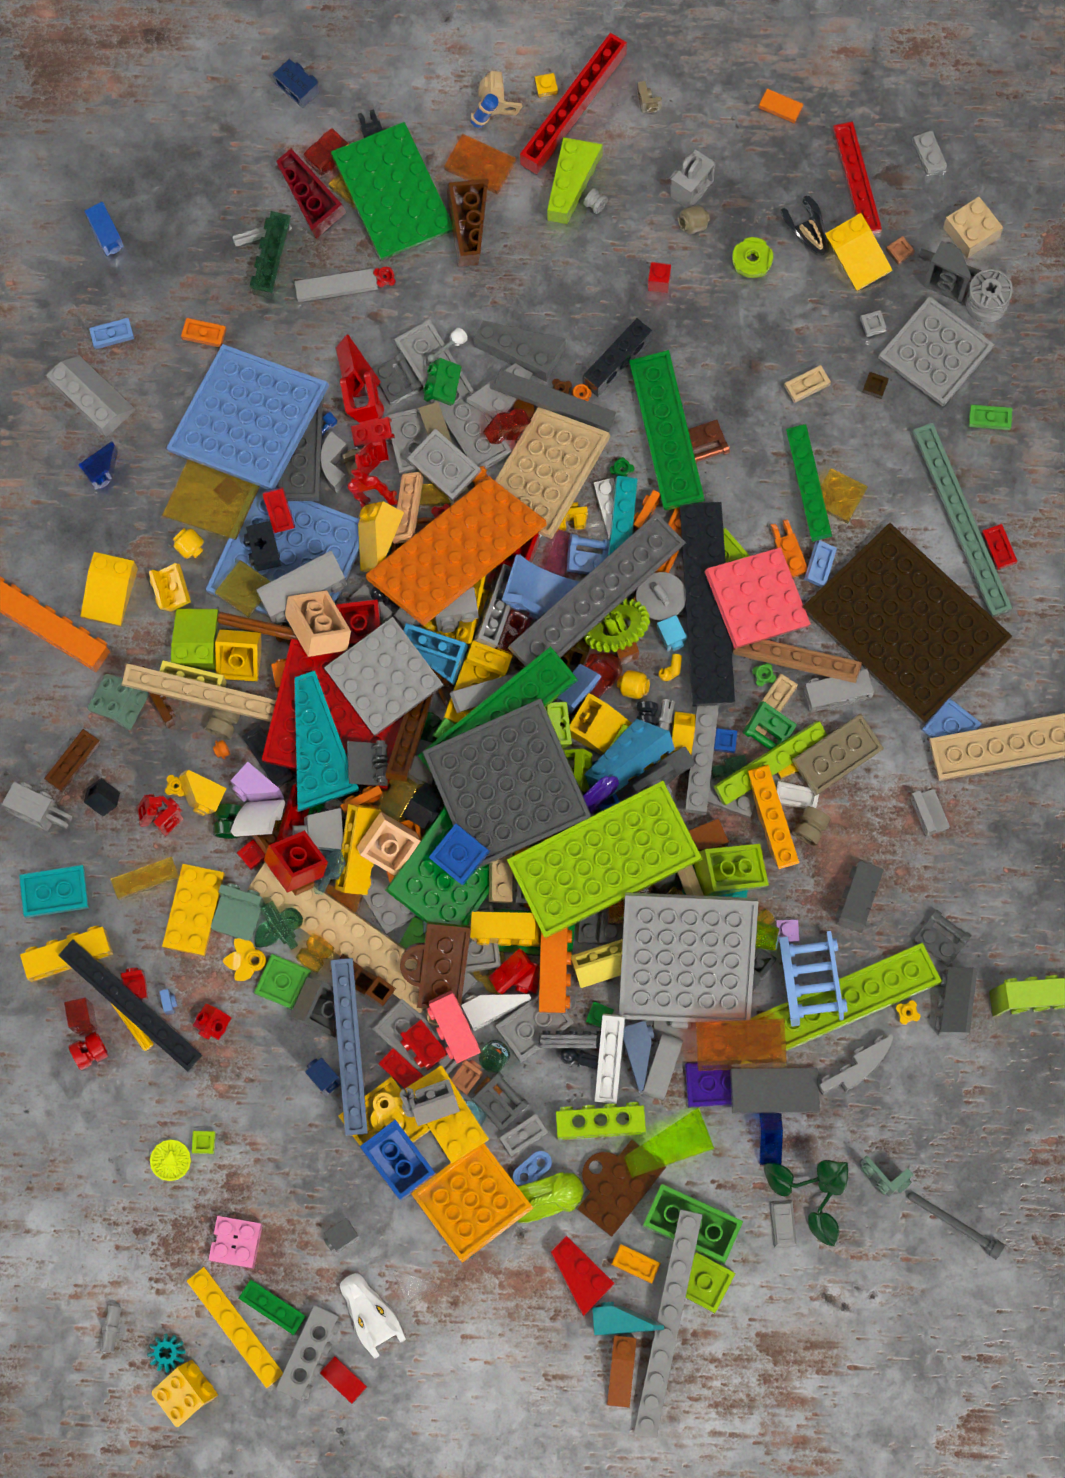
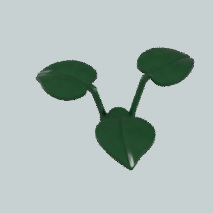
[764,1160,848,1246]

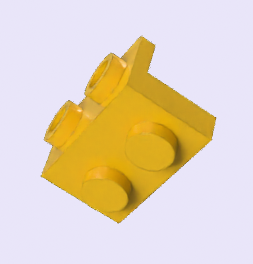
[149,563,191,612]

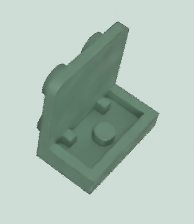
[88,674,149,730]
[211,883,265,941]
[860,1155,913,1197]

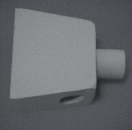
[293,808,343,851]

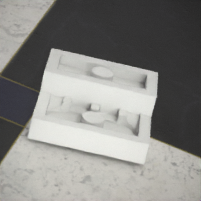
[231,800,285,836]

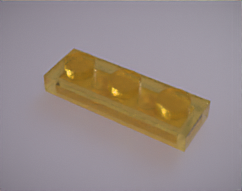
[111,857,179,900]

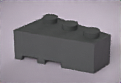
[835,861,884,933]

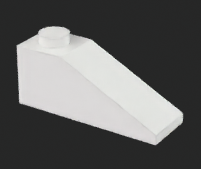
[461,994,532,1031]

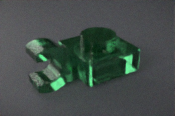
[711,754,748,779]

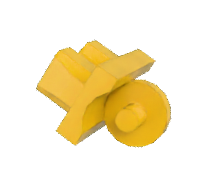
[556,502,588,532]

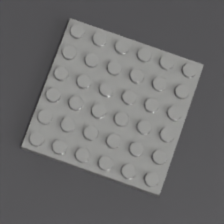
[619,892,758,1025]

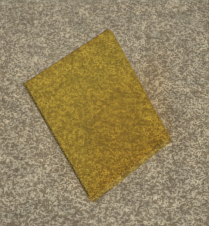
[162,459,260,540]

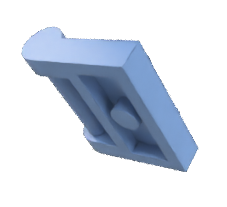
[566,534,609,575]

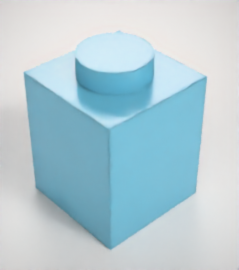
[657,615,687,651]

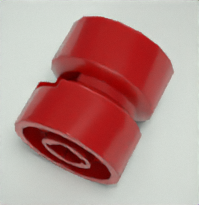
[68,1032,109,1071]

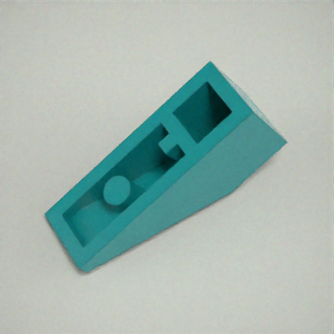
[593,1302,664,1335]

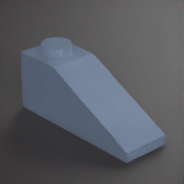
[623,1021,654,1094]

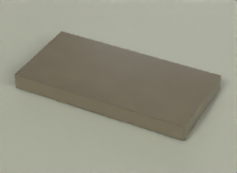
[792,713,884,796]

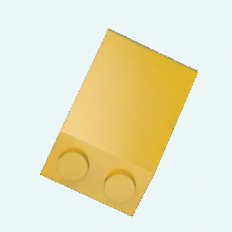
[825,213,893,291]
[358,501,404,572]
[81,552,138,627]

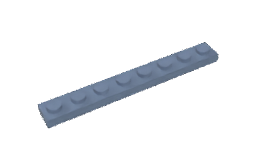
[331,958,368,1136]

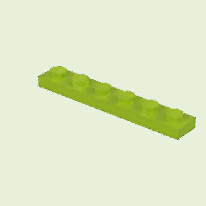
[713,721,827,805]

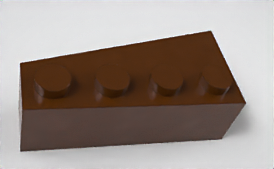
[447,179,488,267]

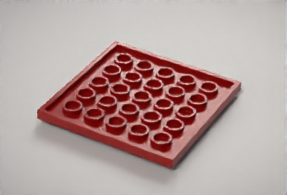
[262,639,404,790]

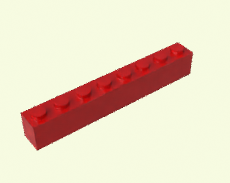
[520,32,627,175]

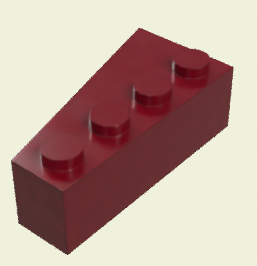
[276,148,347,239]

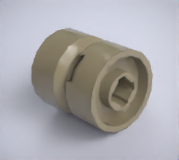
[205,708,241,740]
[792,806,831,846]

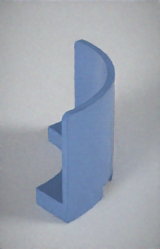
[502,554,579,620]

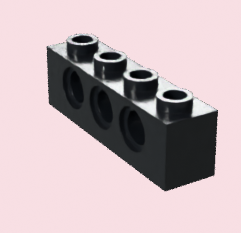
[583,318,653,397]

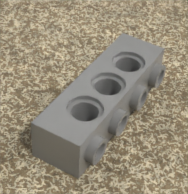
[472,564,512,648]
[276,1305,342,1401]

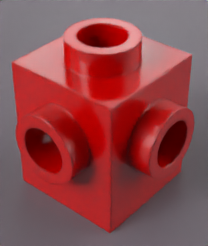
[192,1003,232,1040]

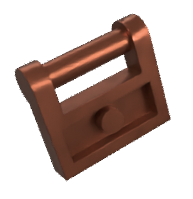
[688,419,730,464]

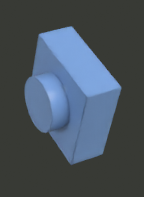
[159,989,178,1015]

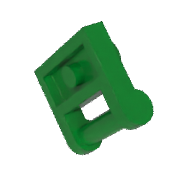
[743,701,797,750]

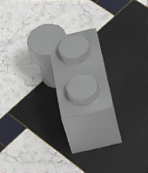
[400,1079,460,1126]

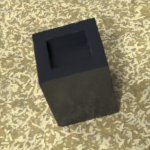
[84,778,120,816]

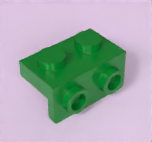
[423,358,462,406]

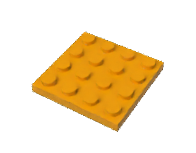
[411,1144,533,1263]

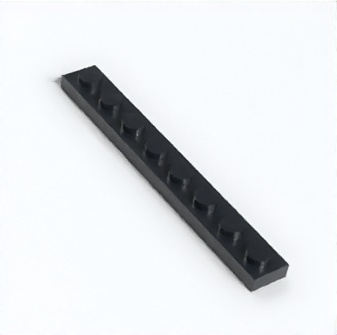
[58,939,203,1072]

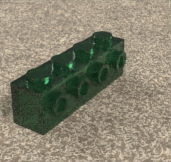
[249,211,291,299]

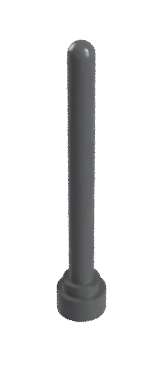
[908,1192,1005,1260]

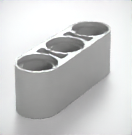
[643,1034,684,1101]

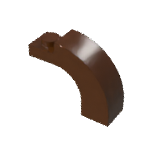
[330,954,396,1007]

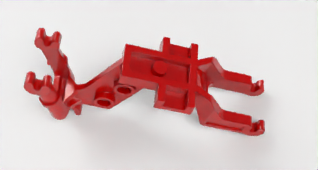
[340,370,398,509]

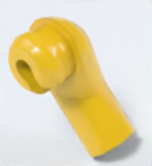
[659,654,682,681]

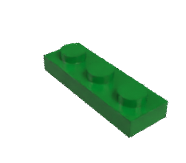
[238,1279,307,1336]

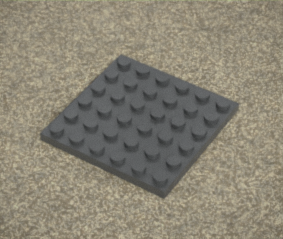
[423,699,592,869]

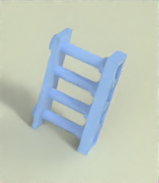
[779,931,848,1026]

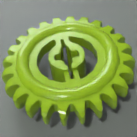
[583,599,650,652]

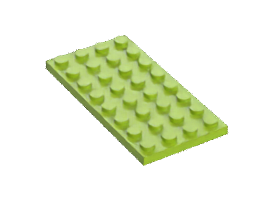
[507,781,703,938]

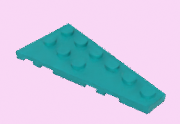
[295,671,359,812]

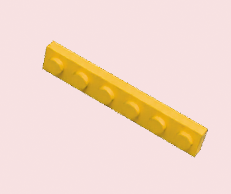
[187,1267,283,1388]

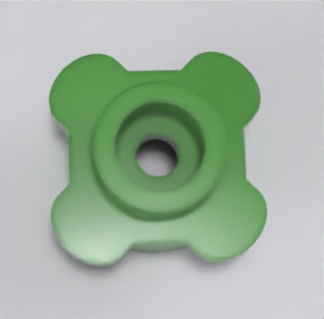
[752,663,776,687]

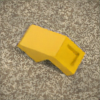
[670,711,696,755]

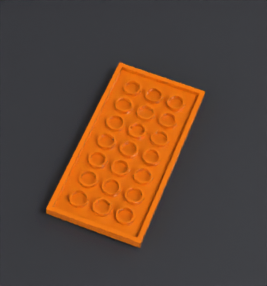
[366,476,547,626]

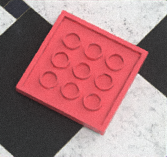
[705,547,811,649]

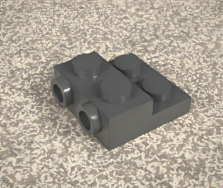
[578,901,624,945]

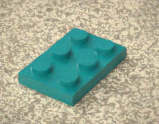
[19,865,89,918]

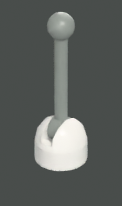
[427,328,468,362]

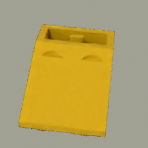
[570,693,632,755]

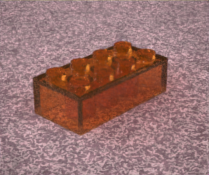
[696,1019,787,1071]

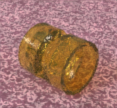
[295,933,335,974]

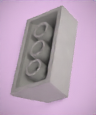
[46,356,136,437]
[257,550,347,623]

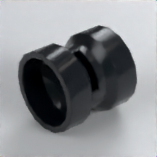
[636,701,658,726]

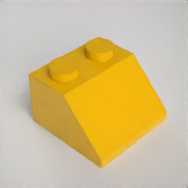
[215,630,262,682]
[179,770,227,816]

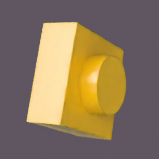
[535,73,558,98]

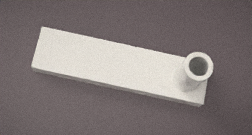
[595,1014,625,1104]

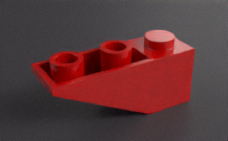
[336,335,381,398]

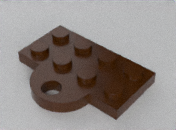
[400,922,471,1009]
[577,1139,666,1237]

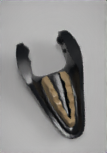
[781,195,829,255]

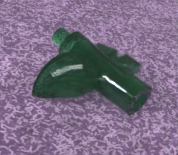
[255,900,303,950]

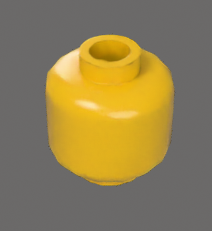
[173,528,204,559]
[617,670,650,699]

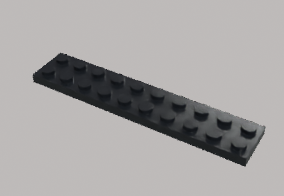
[680,502,735,707]

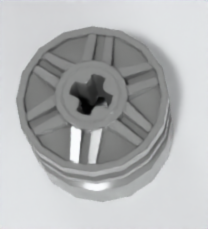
[965,269,1013,323]

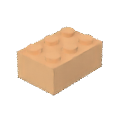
[285,590,351,657]

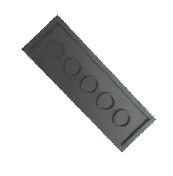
[278,399,323,501]

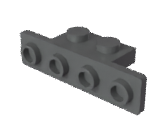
[616,747,696,802]

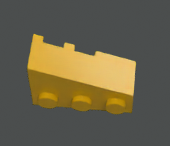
[470,912,541,947]

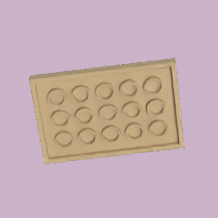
[495,407,611,539]

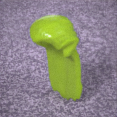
[517,1172,584,1223]

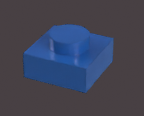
[714,728,738,753]

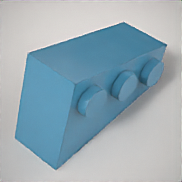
[403,623,469,686]

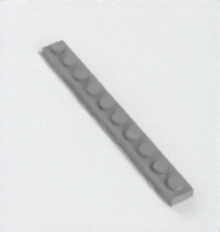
[634,1209,703,1438]

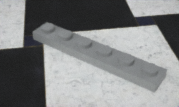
[685,705,719,815]

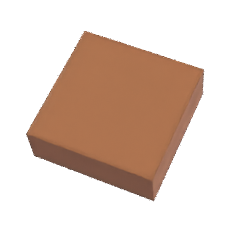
[886,236,915,265]

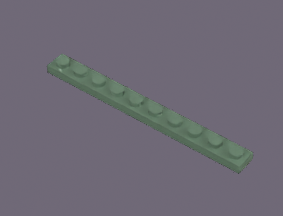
[913,423,1012,617]

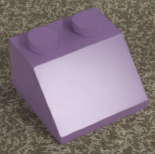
[230,762,284,802]

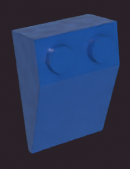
[360,1120,436,1201]

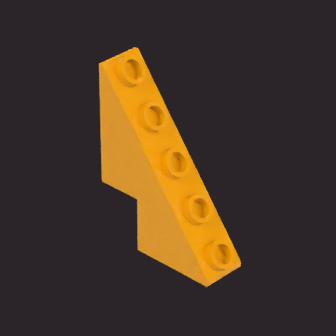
[748,765,799,869]

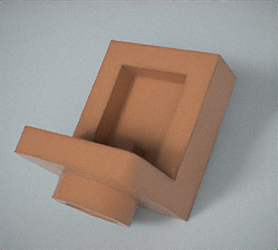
[451,1059,483,1096]

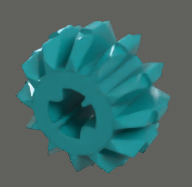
[147,1334,186,1373]

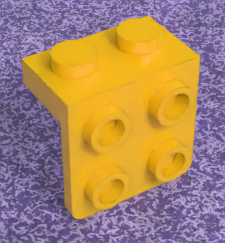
[152,1359,218,1427]

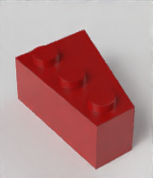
[551,1236,615,1317]

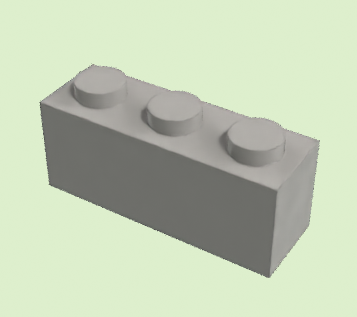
[804,669,874,713]

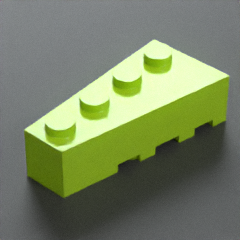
[547,137,603,224]
[989,975,1065,1016]

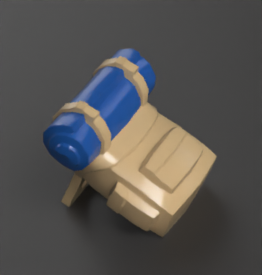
[470,71,522,128]

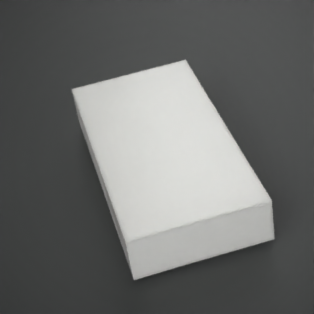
[776,781,819,810]

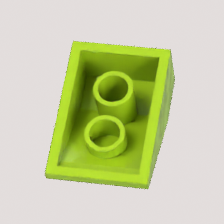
[171,609,219,670]
[694,844,769,896]

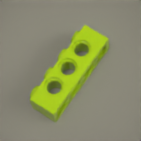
[556,1102,646,1140]

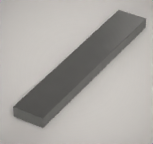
[493,369,616,432]

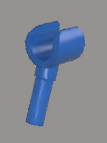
[322,412,337,437]

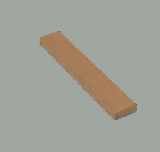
[733,640,862,683]

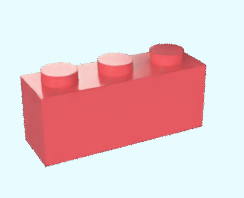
[427,990,481,1063]

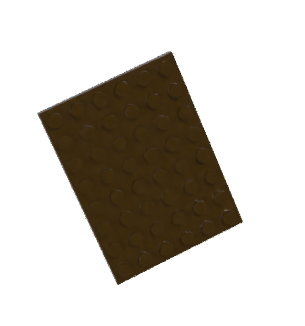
[802,523,1012,724]

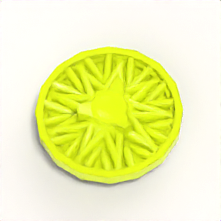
[150,1140,191,1181]

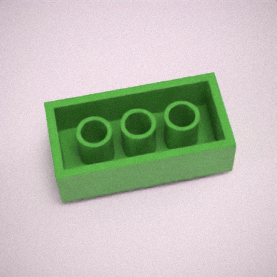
[643,1184,743,1264]

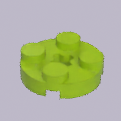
[732,237,773,278]

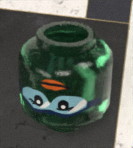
[478,1040,511,1073]

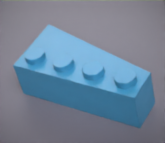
[585,718,675,799]

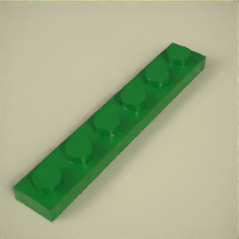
[786,424,833,542]

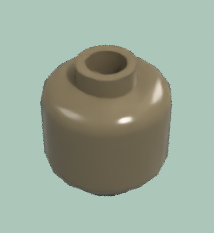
[678,205,710,234]

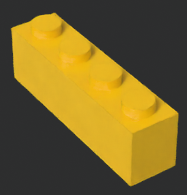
[335,804,381,895]
[20,926,114,982]

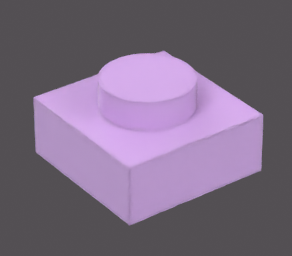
[776,920,799,943]

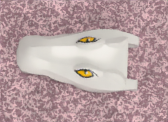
[340,1273,407,1359]

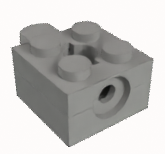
[670,150,715,208]
[2,782,73,832]

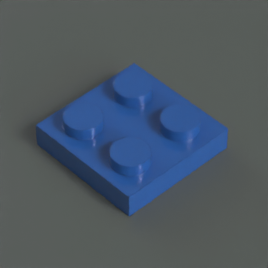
[429,823,490,885]

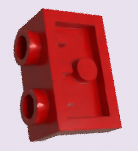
[153,796,183,837]
[400,1020,448,1070]

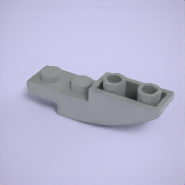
[819,1034,894,1095]

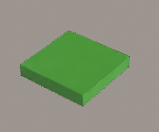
[254,954,312,1010]

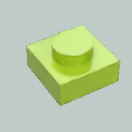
[192,1131,216,1155]

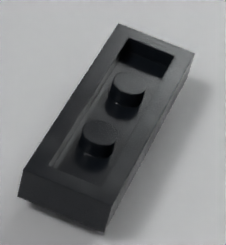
[242,725,294,788]

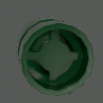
[213,804,242,839]

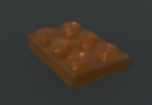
[444,134,516,194]

